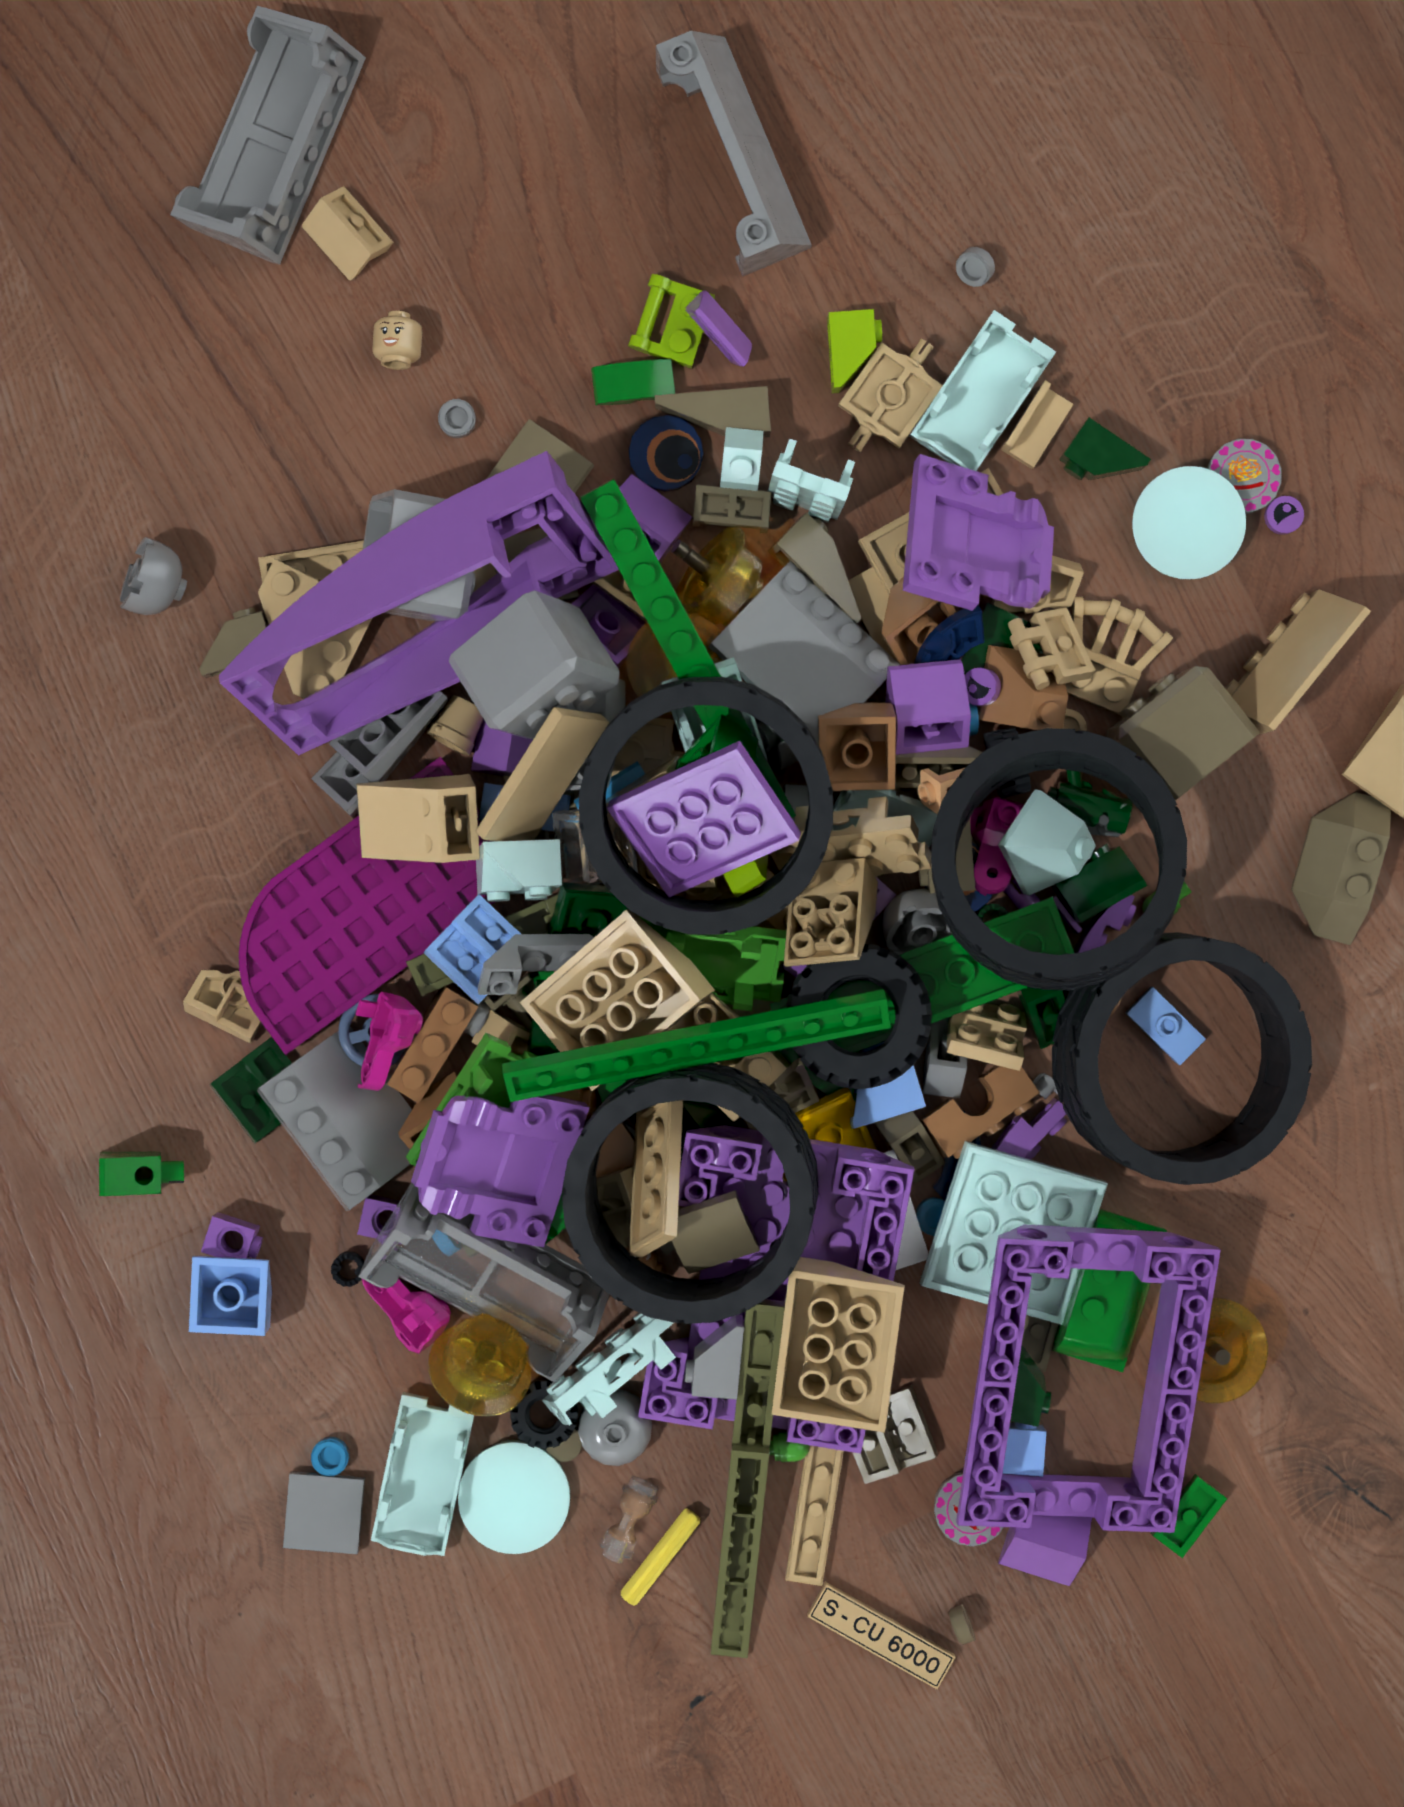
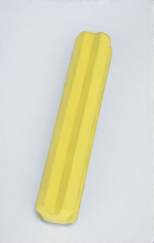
[621,1508,700,1606]

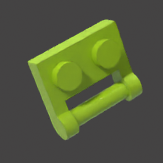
[628,274,715,369]

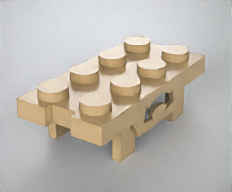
[770,796,931,877]

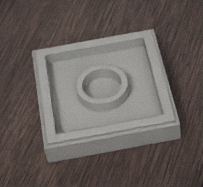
[283,1471,365,1554]

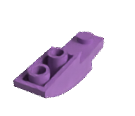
[992,1098,1067,1160]

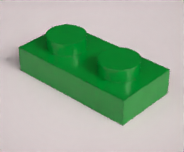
[1151,1474,1227,1558]

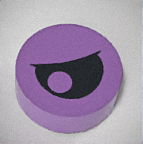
[1264,496,1304,535]
[965,668,1001,706]

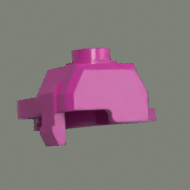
[970,797,1025,896]
[355,992,423,1091]
[362,1279,451,1354]

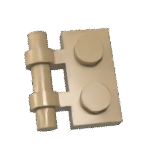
[1008,608,1095,690]

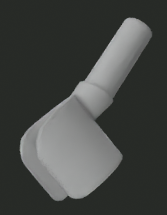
[1033,1073,1058,1099]

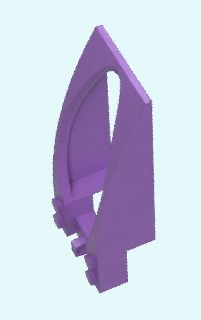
[219,451,619,755]

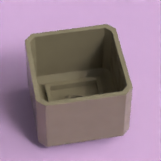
[1105,666,1260,800]

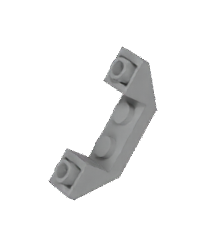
[477,934,594,995]

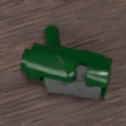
[1047,770,1133,837]

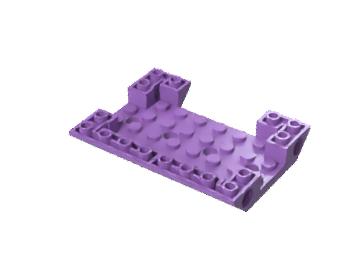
[638,1125,914,1454]

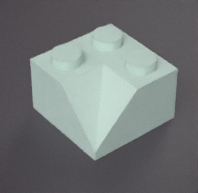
[476,839,562,902]

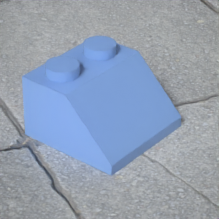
[189,1256,272,1336]

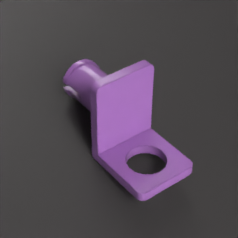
[1003,879,1082,934]

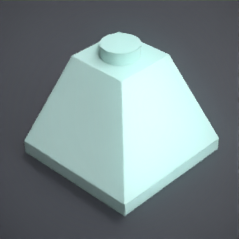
[998,789,1096,895]

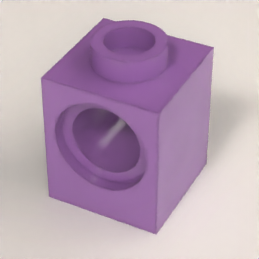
[357,1194,401,1244]
[201,1212,263,1259]

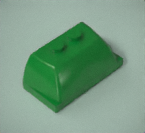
[1052,1209,1167,1373]

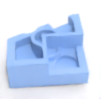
[850,1041,926,1129]

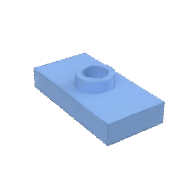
[1125,987,1206,1066]

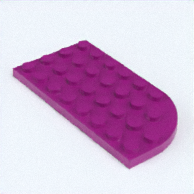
[239,756,495,1055]

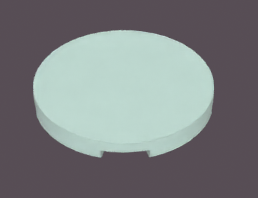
[1132,466,1246,579]
[458,1440,570,1554]

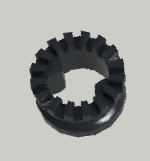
[331,1252,365,1287]

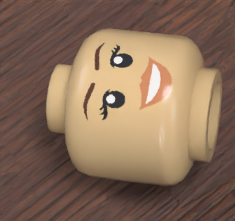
[372,311,423,370]

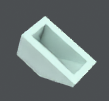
[720,427,764,491]

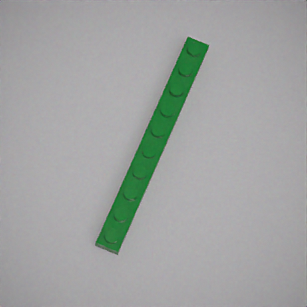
[580,478,796,818]
[502,989,891,1102]

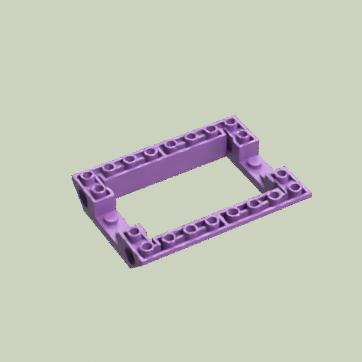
[956,1224,1221,1533]

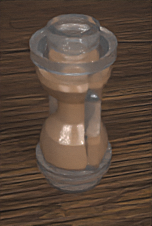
[598,1476,659,1563]

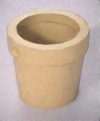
[427,695,483,756]

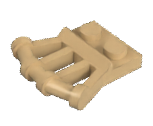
[1065,597,1173,716]

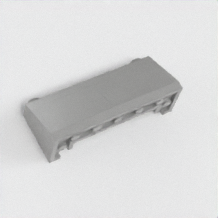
[170,6,366,265]
[656,31,812,277]

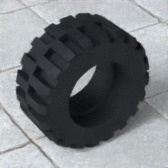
[786,943,932,1089]

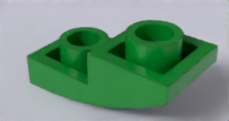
[591,359,675,406]

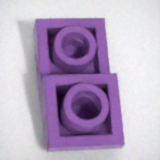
[1074,895,1136,953]

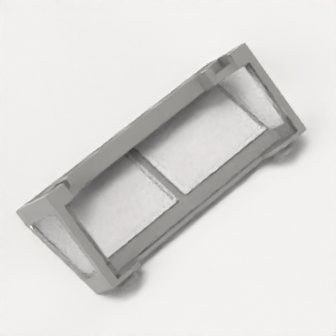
[358,1182,610,1382]

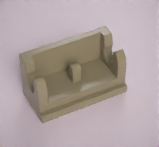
[693,485,771,533]

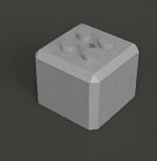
[362,489,475,622]
[449,590,620,740]

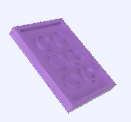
[607,741,801,898]

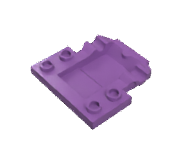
[903,454,1054,611]
[411,1095,590,1248]

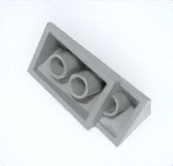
[311,691,448,819]

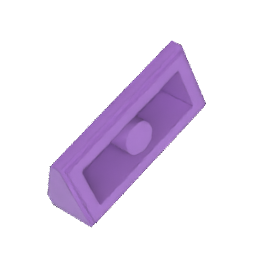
[685,290,752,367]

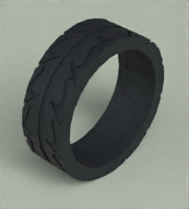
[579,677,833,935]
[931,728,1187,991]
[1052,932,1312,1185]
[562,1063,819,1324]

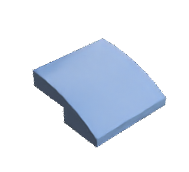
[423,894,521,1004]

